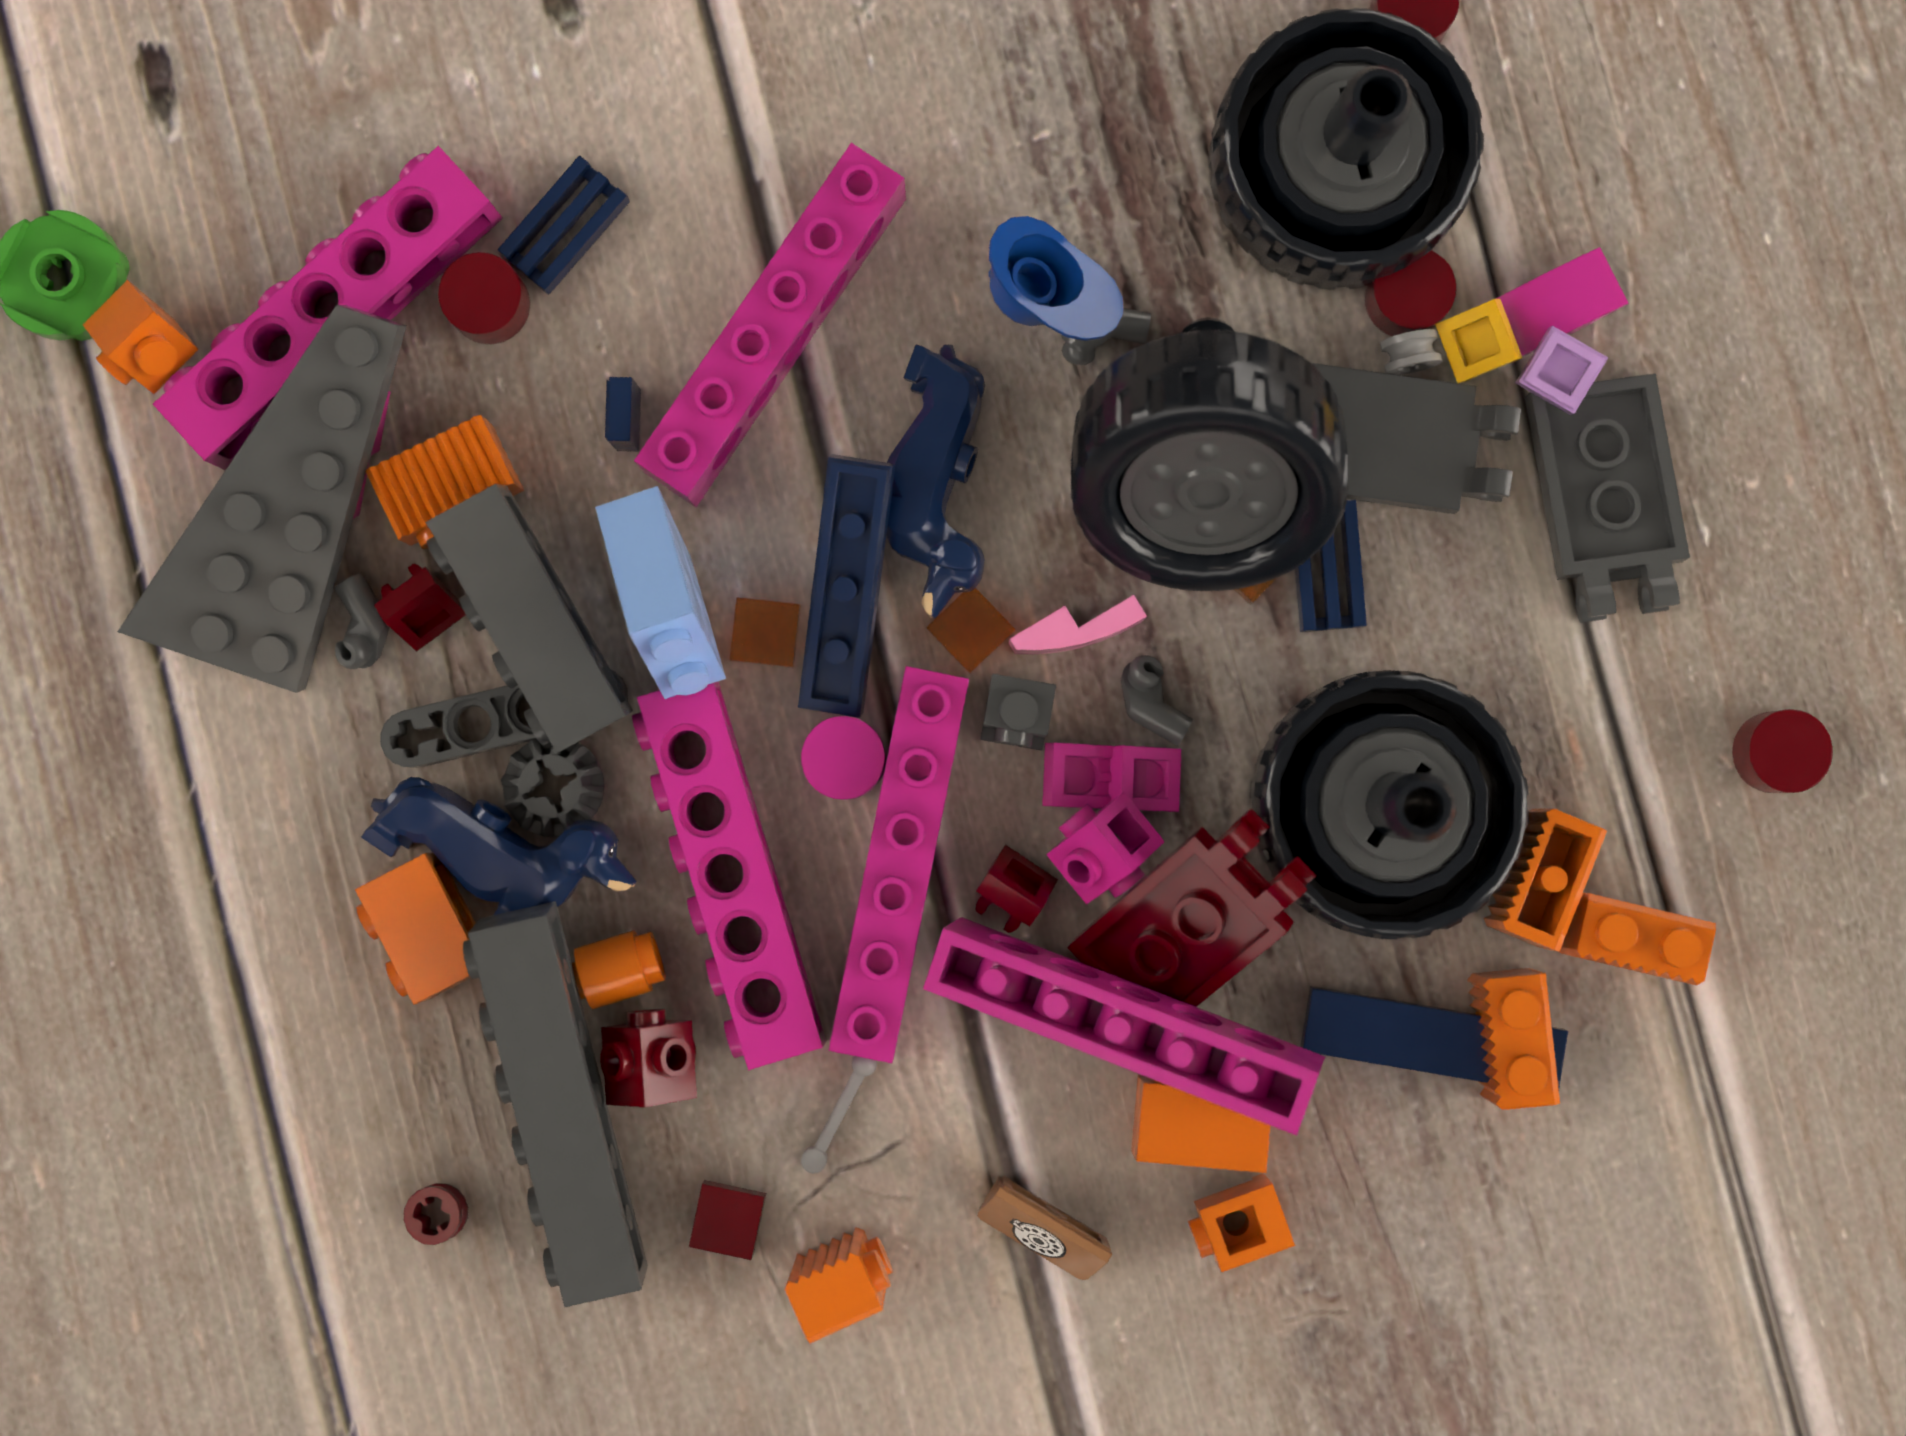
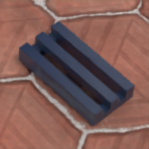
[497,155,630,295]
[1295,500,1367,632]

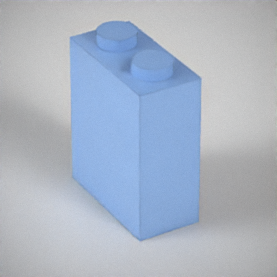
[595,486,726,699]

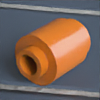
[572,930,666,1010]

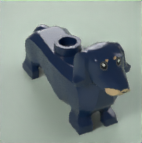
[886,344,985,619]
[361,777,637,915]

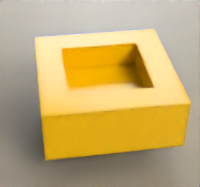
[1435,299,1523,384]

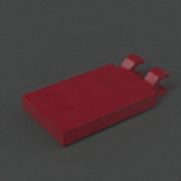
[1067,808,1316,1007]

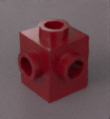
[600,1009,697,1108]

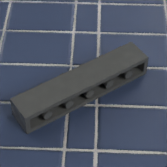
[463,901,648,1307]

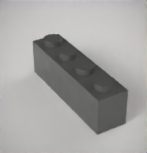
[426,484,633,753]

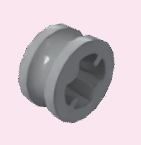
[1380,329,1443,375]

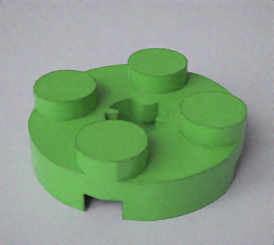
[0,210,130,341]

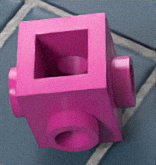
[1046,792,1165,905]

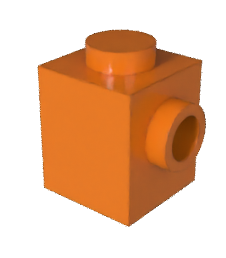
[83,280,199,394]

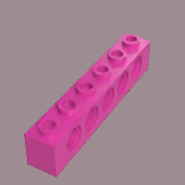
[634,143,906,507]
[153,146,503,470]
[828,666,969,1064]
[632,681,827,1070]
[923,917,1325,1136]

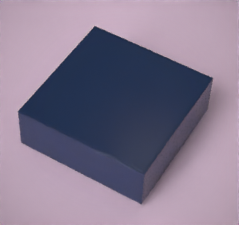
[605,377,641,452]

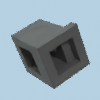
[980,674,1056,751]

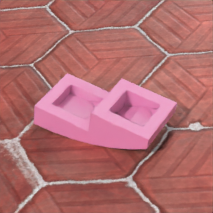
[1008,595,1147,655]

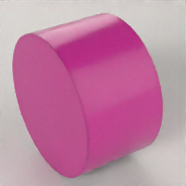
[801,716,886,800]

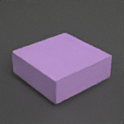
[1515,326,1608,415]

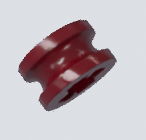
[404,1183,468,1245]

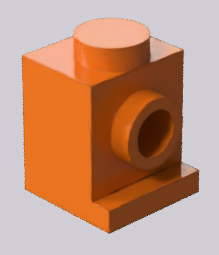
[1188,1173,1295,1272]

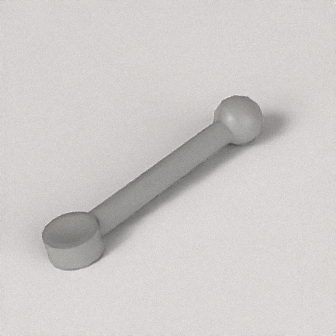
[801,1056,877,1174]

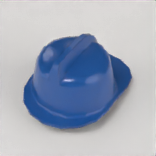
[989,216,1123,341]

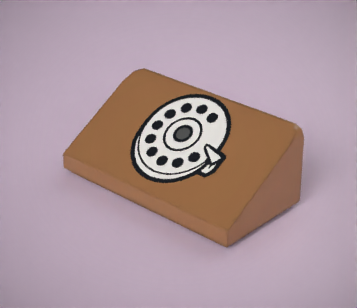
[978,1176,1112,1280]

